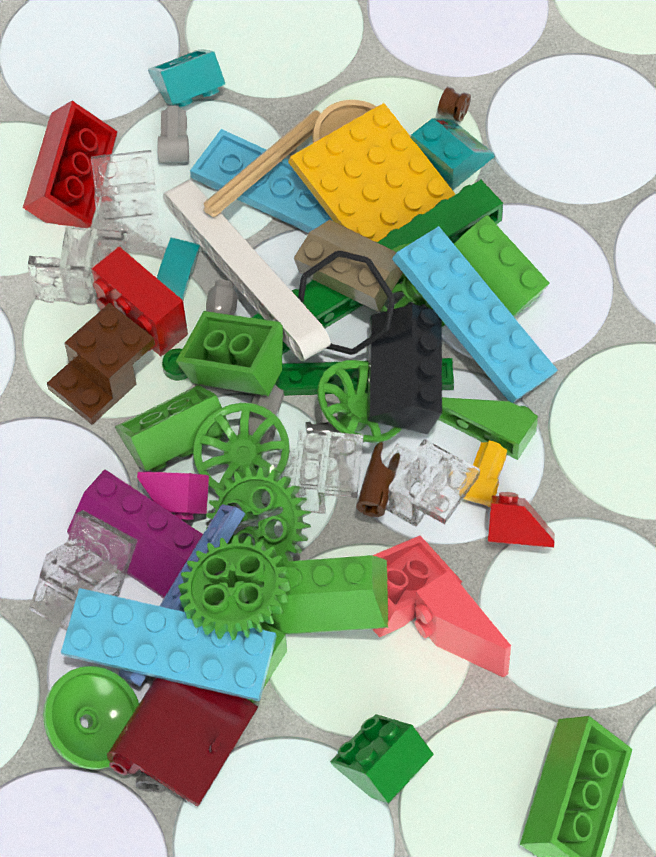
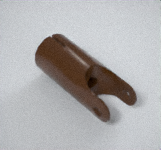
[356,442,401,517]

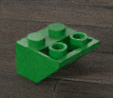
[330,714,434,803]

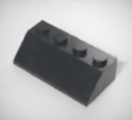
[367,304,442,434]

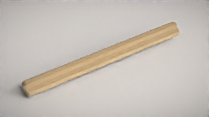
[203,110,321,217]

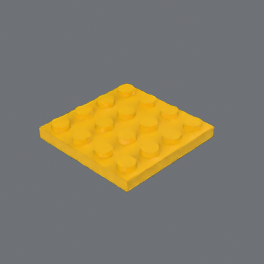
[288,103,456,242]

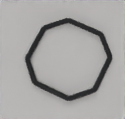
[298,250,395,355]

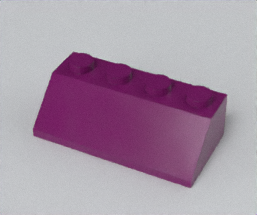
[67,469,203,599]

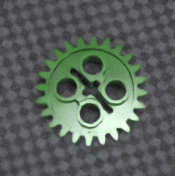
[206,467,311,562]
[178,535,291,640]

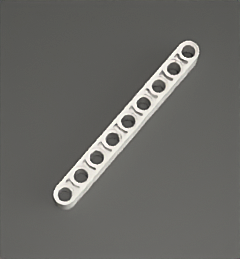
[163,179,331,361]

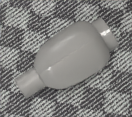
[206,279,238,315]

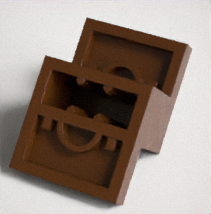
[47,303,155,425]

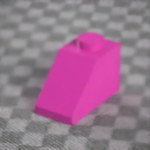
[137,472,209,520]

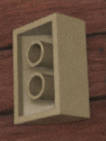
[294,220,403,312]

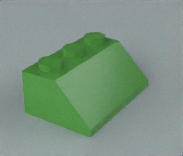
[454,215,550,318]
[176,311,283,396]
[115,385,229,472]

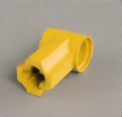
[459,440,507,507]

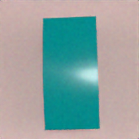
[157,237,200,301]

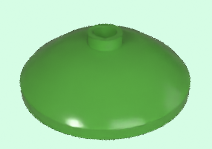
[43,666,139,769]

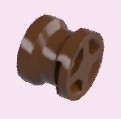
[437,86,471,122]

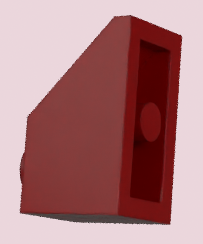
[488,492,555,548]

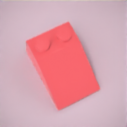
[372,535,462,638]
[414,571,511,677]

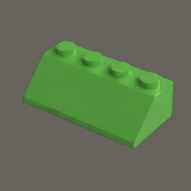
[247,555,388,634]
[520,716,633,857]

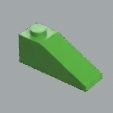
[438,397,538,460]

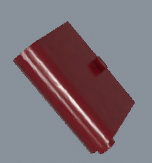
[107,678,258,807]

